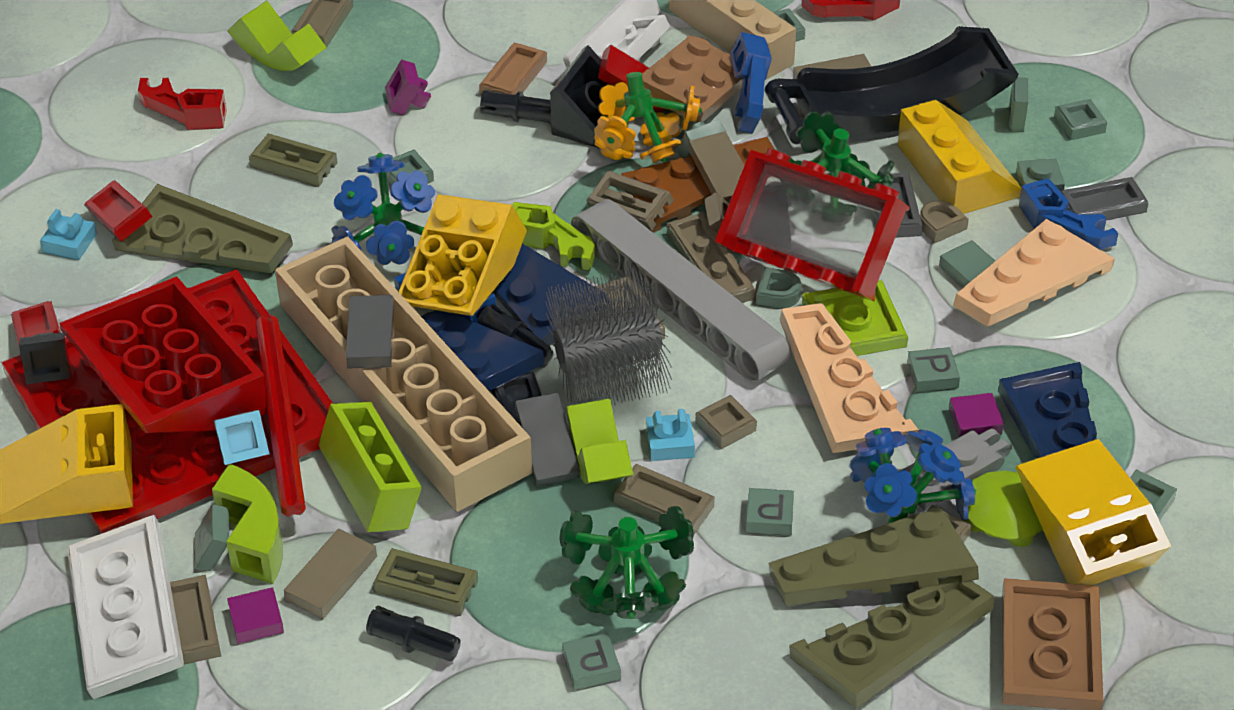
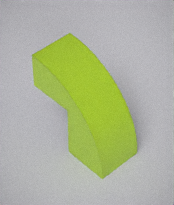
[227,0,327,71]
[564,399,633,484]
[212,464,283,584]

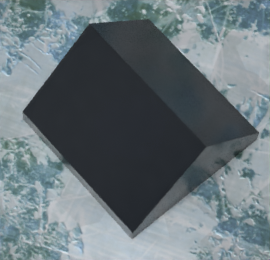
[550,45,609,149]

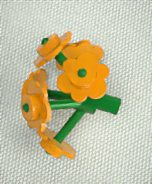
[594,72,702,163]

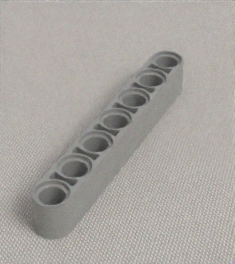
[571,199,791,382]

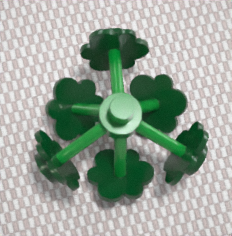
[780,112,894,223]
[559,506,694,619]

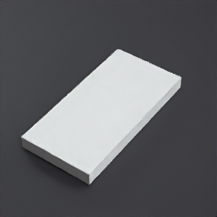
[67,515,184,699]

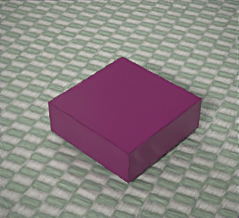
[949,393,1004,437]
[227,587,284,644]

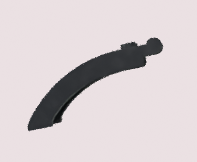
[764,26,1019,145]

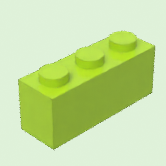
[318,402,422,533]

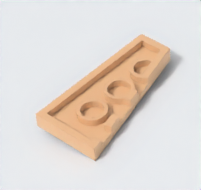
[953,219,1115,327]
[779,303,919,453]

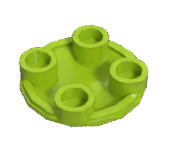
[963,470,1043,547]

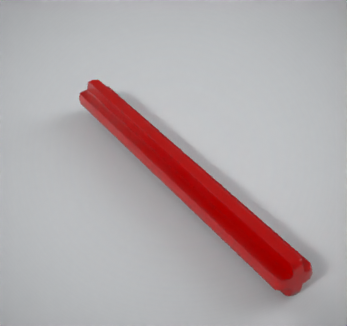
[255,315,306,517]

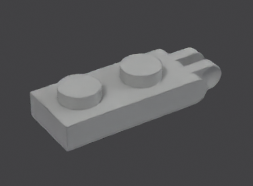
[898,429,1012,511]

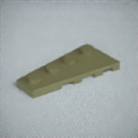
[112,184,293,274]
[768,507,979,606]

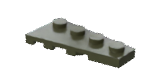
[789,575,994,708]

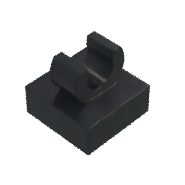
[19,332,71,384]

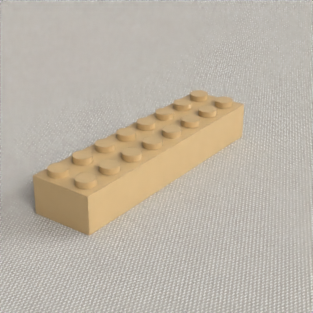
[275,236,532,512]

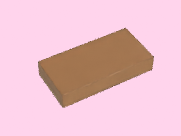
[479,42,547,96]

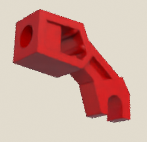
[801,0,900,21]
[138,78,227,130]

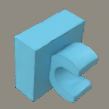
[40,209,97,260]
[646,409,695,461]
[214,410,269,465]

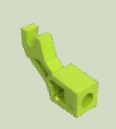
[512,202,595,271]

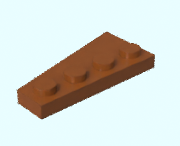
[621,137,775,233]

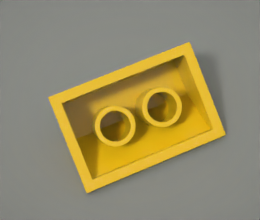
[897,100,1021,214]

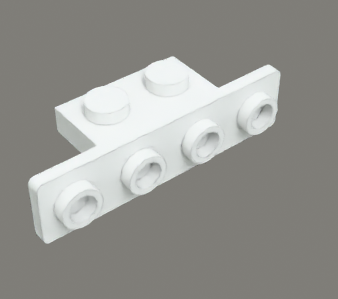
[563,0,670,69]

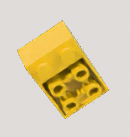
[399,194,527,316]
[0,404,133,524]
[1015,439,1171,585]

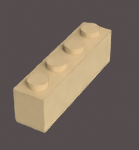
[669,0,796,79]

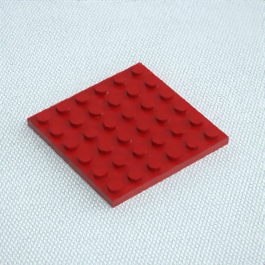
[1,269,333,534]

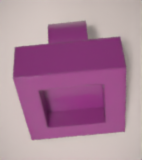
[385,59,431,115]

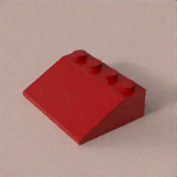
[59,276,267,433]

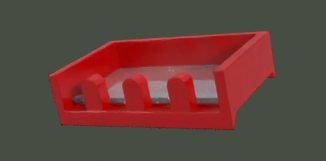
[714,148,910,302]

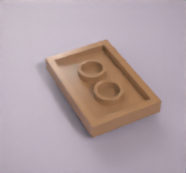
[642,35,742,123]
[1002,578,1104,710]

